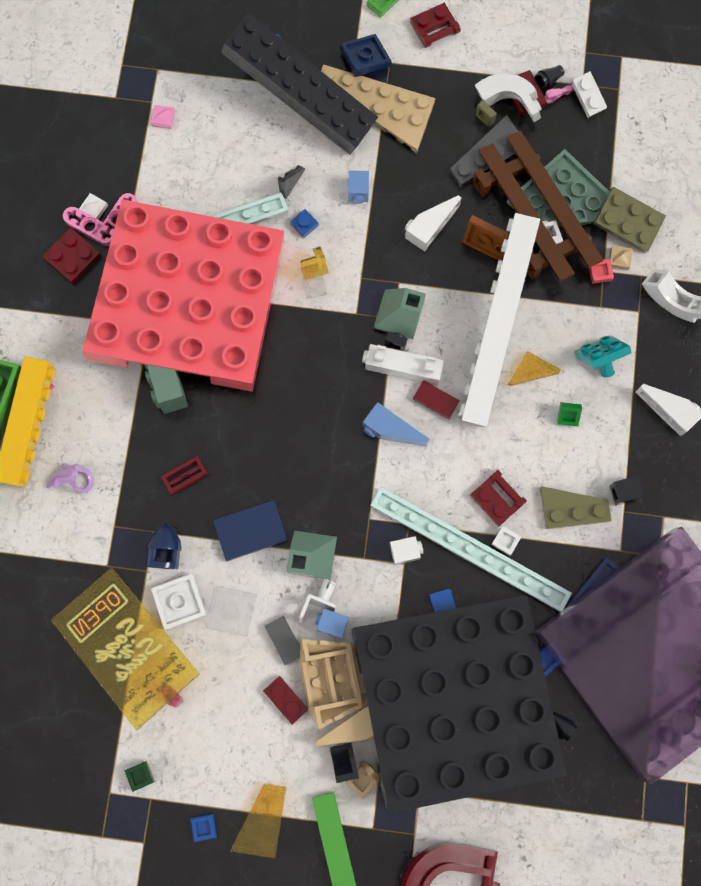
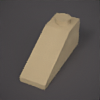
[315,705,374,746]

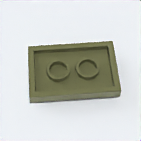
[593,187,666,253]

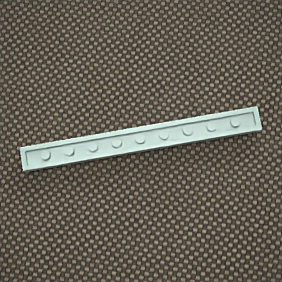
[370,487,572,613]

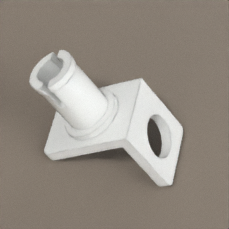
[299,579,336,622]

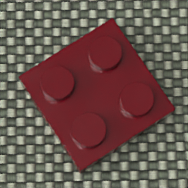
[42,228,101,284]

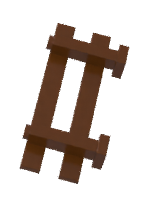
[472,131,603,282]

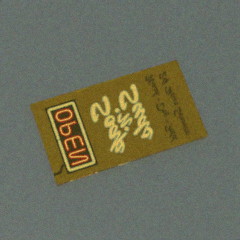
[51,567,200,730]

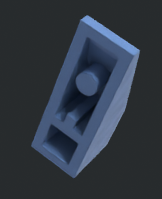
[362,402,429,447]

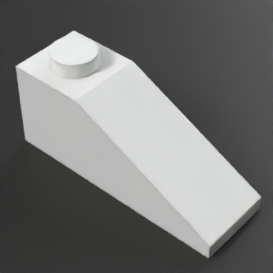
[405,195,462,251]
[636,384,701,436]

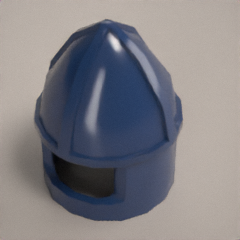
[146,523,182,569]

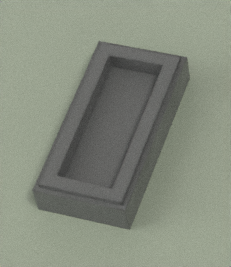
[264,616,300,665]

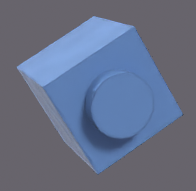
[348,171,369,204]
[314,609,349,639]

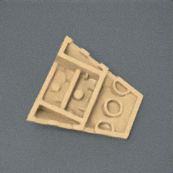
[300,639,368,730]

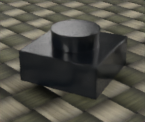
[385,332,408,351]

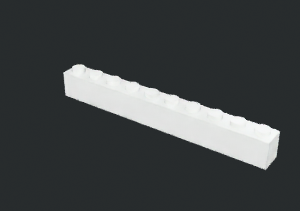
[459,213,540,427]

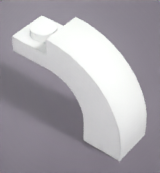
[475,73,542,122]
[642,269,701,323]

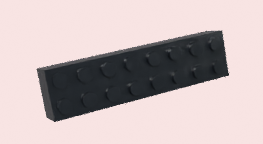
[221,12,378,155]

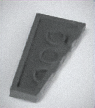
[450,115,518,188]

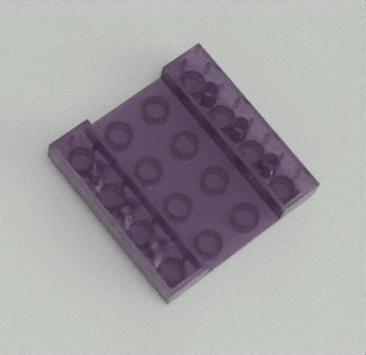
[535,527,701,785]

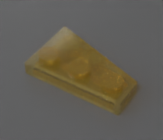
[230,783,287,858]

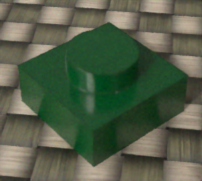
[124,761,155,792]

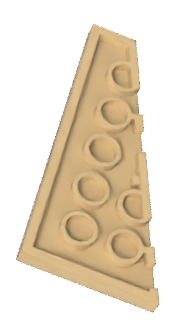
[321,65,435,153]

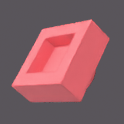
[589,259,614,284]

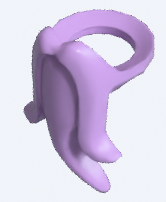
[46,463,94,493]

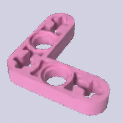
[63,193,138,247]

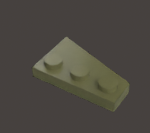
[540,486,612,529]

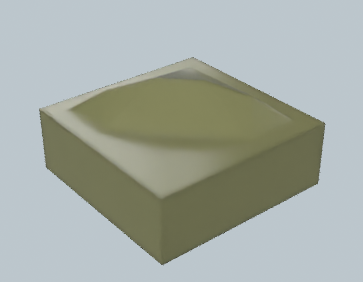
[476,100,497,127]

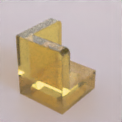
[300,247,329,280]

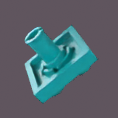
[574,335,632,378]

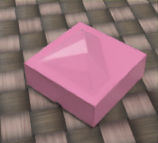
[151,105,175,129]

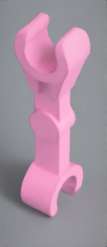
[544,85,575,103]

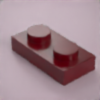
[263,676,309,725]

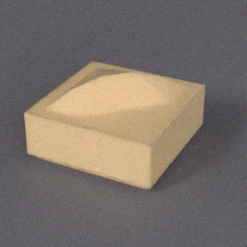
[609,245,633,270]

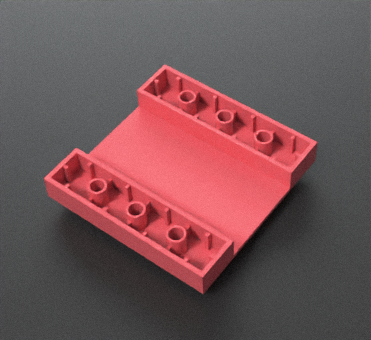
[82,199,284,392]

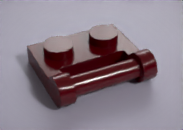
[410,2,461,48]
[470,470,527,527]

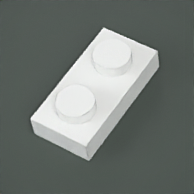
[571,71,607,118]

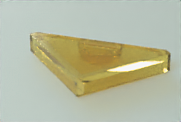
[508,351,561,386]

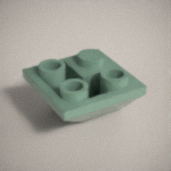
[374,288,426,339]
[286,531,337,580]

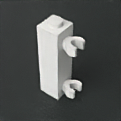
[362,344,444,386]

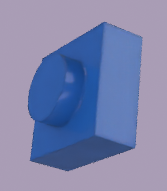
[290,209,319,238]

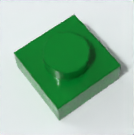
[557,402,582,426]

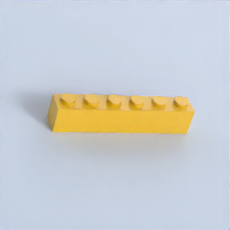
[0,356,56,488]

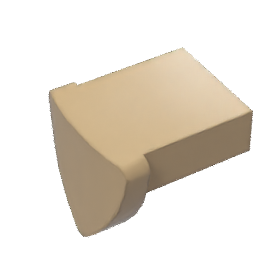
[346,760,380,799]

